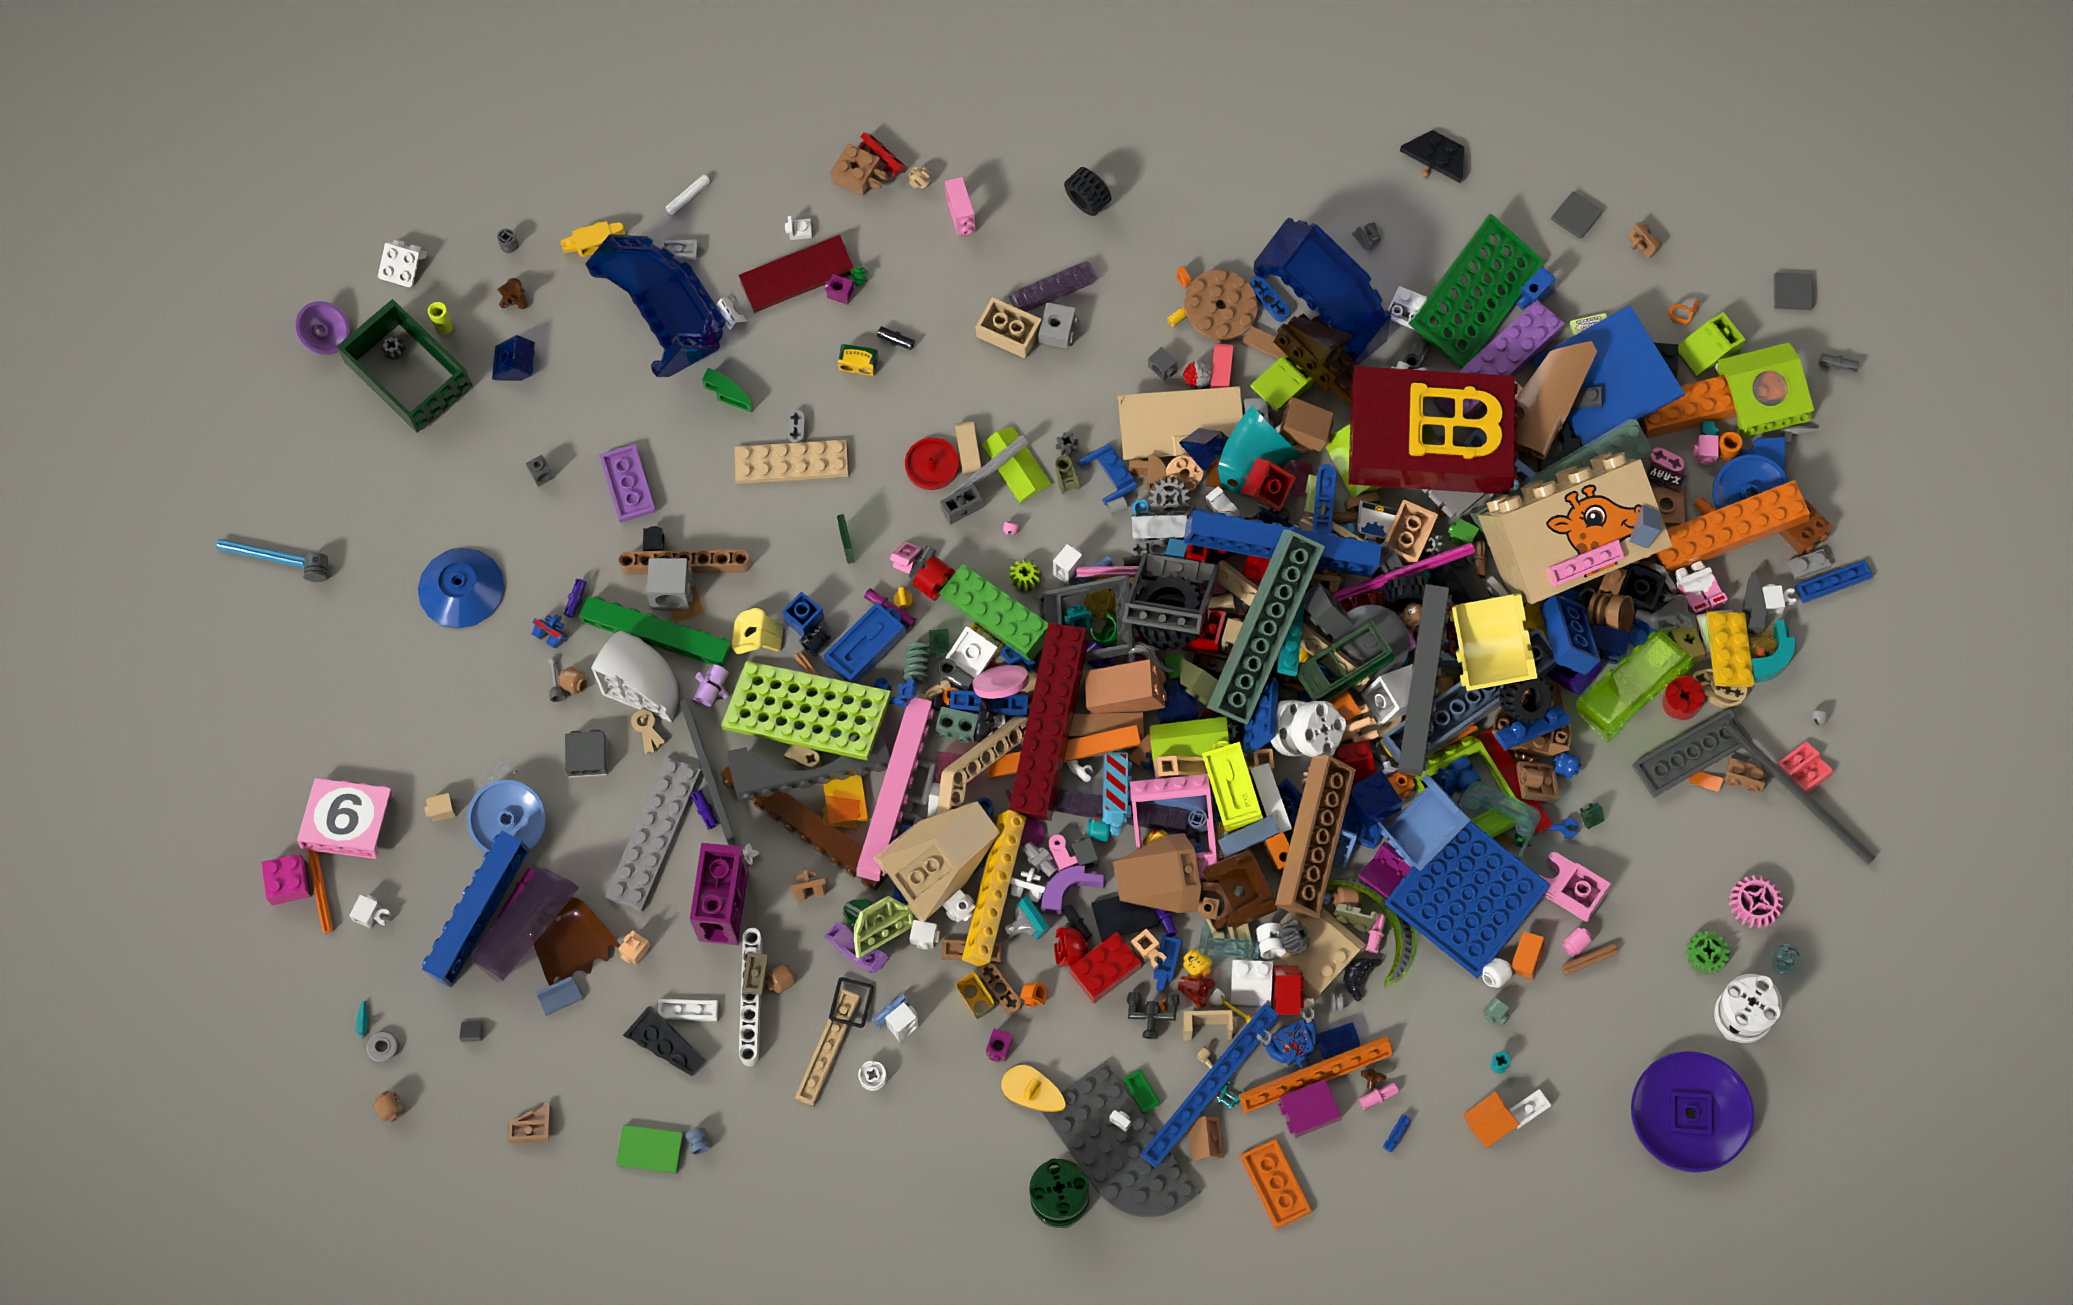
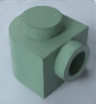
[1483,998,1510,1025]

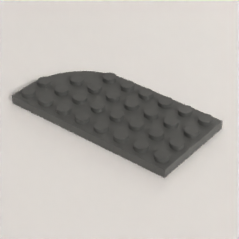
[1041,1063,1200,1217]

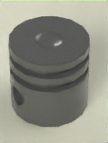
[303,553,328,582]

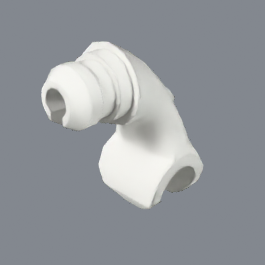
[1066,760,1093,782]

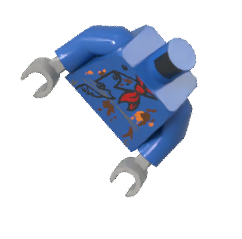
[1257,1007,1317,1069]

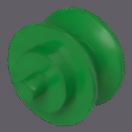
[849,264,869,286]

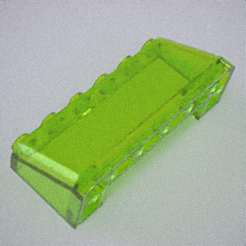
[1575,630,1694,743]

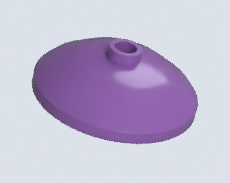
[295,301,350,355]

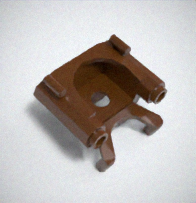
[1200,849,1277,931]

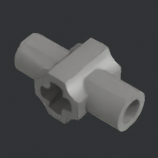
[1022,842,1058,878]

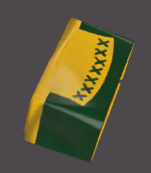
[838,344,879,376]
[956,971,995,1020]

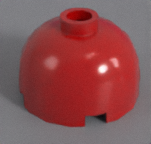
[1054,927,1088,967]

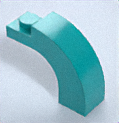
[1751,620,1795,683]

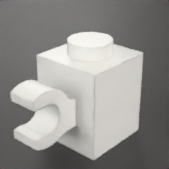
[1762,584,1796,615]
[349,895,391,928]

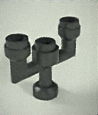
[1127,992,1180,1039]

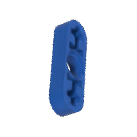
[1250,277,1290,322]

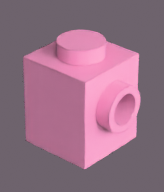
[1693,435,1718,465]

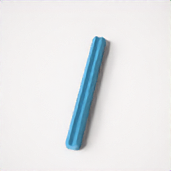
[216,539,305,568]

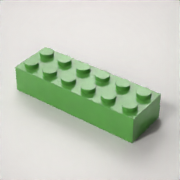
[939,564,1048,662]

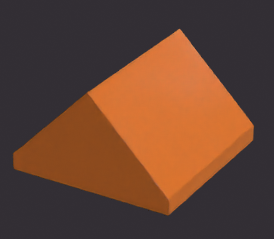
[1463,1091,1520,1148]

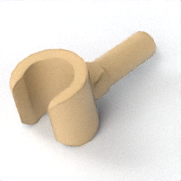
[1206,918,1225,944]
[1197,1048,1213,1069]

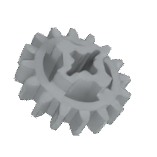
[1148,477,1190,512]

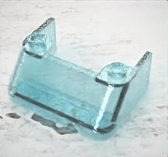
[1458,781,1541,860]

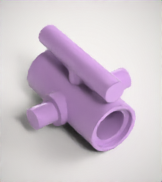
[692,664,729,707]

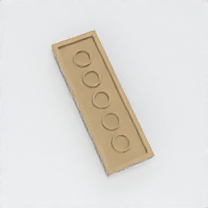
[735,440,848,484]

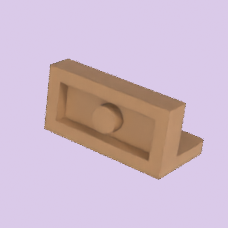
[1189,1116,1224,1161]

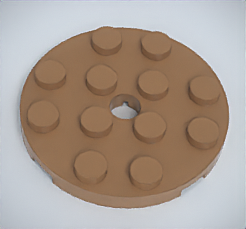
[1184,270,1258,341]

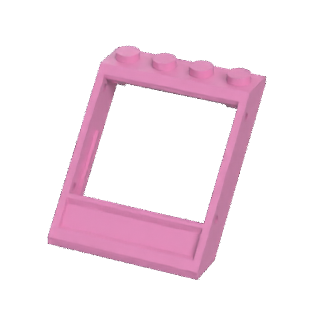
[1130,774,1217,881]

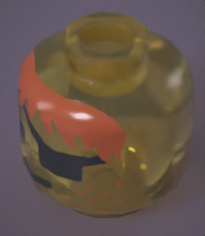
[1749,632,1777,658]

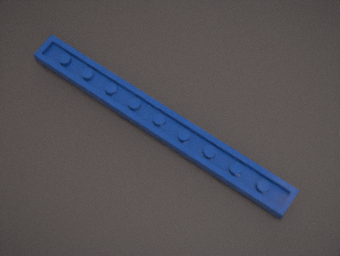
[1140,1003,1281,1168]

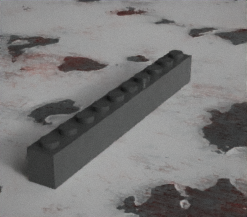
[1397,584,1452,777]

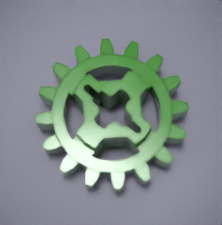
[1685,930,1730,975]

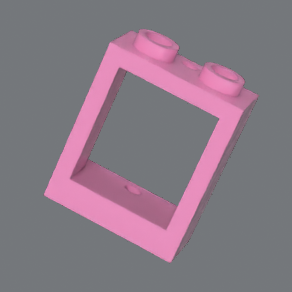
[945,177,976,236]

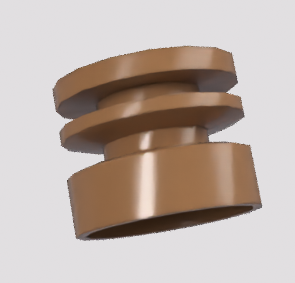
[1587,592,1635,635]

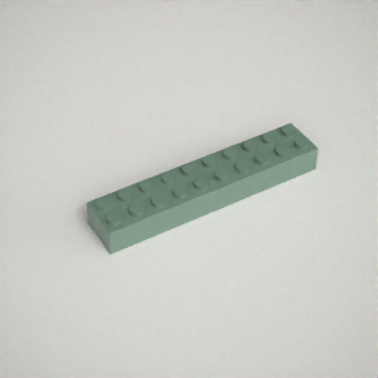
[1469,419,1653,546]
[1206,529,1325,725]

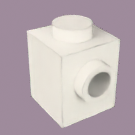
[909,920,940,949]

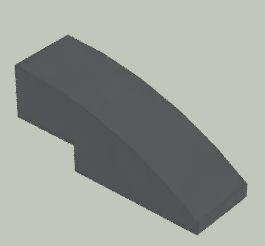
[1742,572,1766,636]

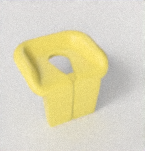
[732,608,784,654]

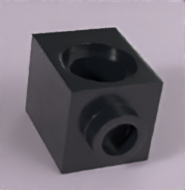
[643,526,665,551]

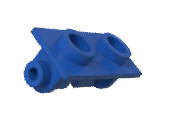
[1436,768,1458,797]

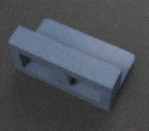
[535,976,583,1016]

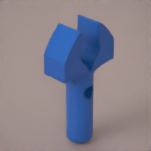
[1547,818,1579,839]

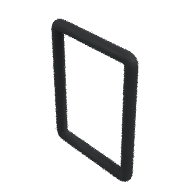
[829,977,874,1028]

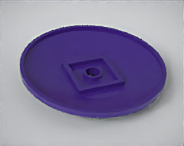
[1631,1051,1754,1173]

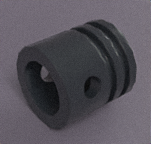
[799,624,831,656]

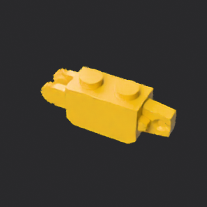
[560,221,626,257]

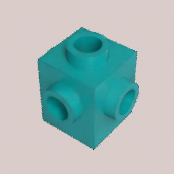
[1064,604,1093,631]

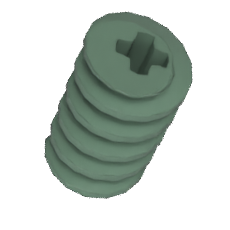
[903,642,930,685]

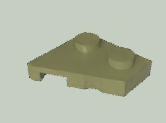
[1333,903,1378,932]

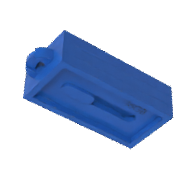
[823,602,906,684]

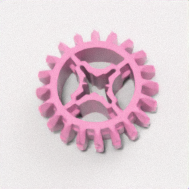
[1729,875,1783,929]

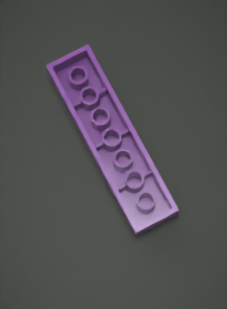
[1434,300,1565,419]

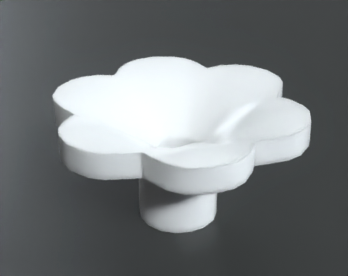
[1377,761,1398,777]

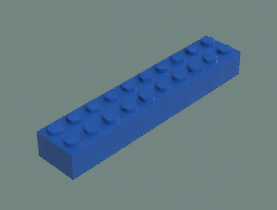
[1183,509,1381,577]

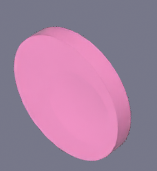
[973,665,1029,699]

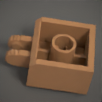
[830,143,888,195]

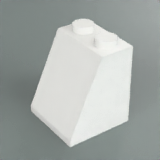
[1361,664,1413,727]

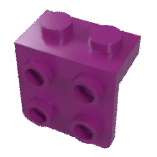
[1359,841,1411,898]

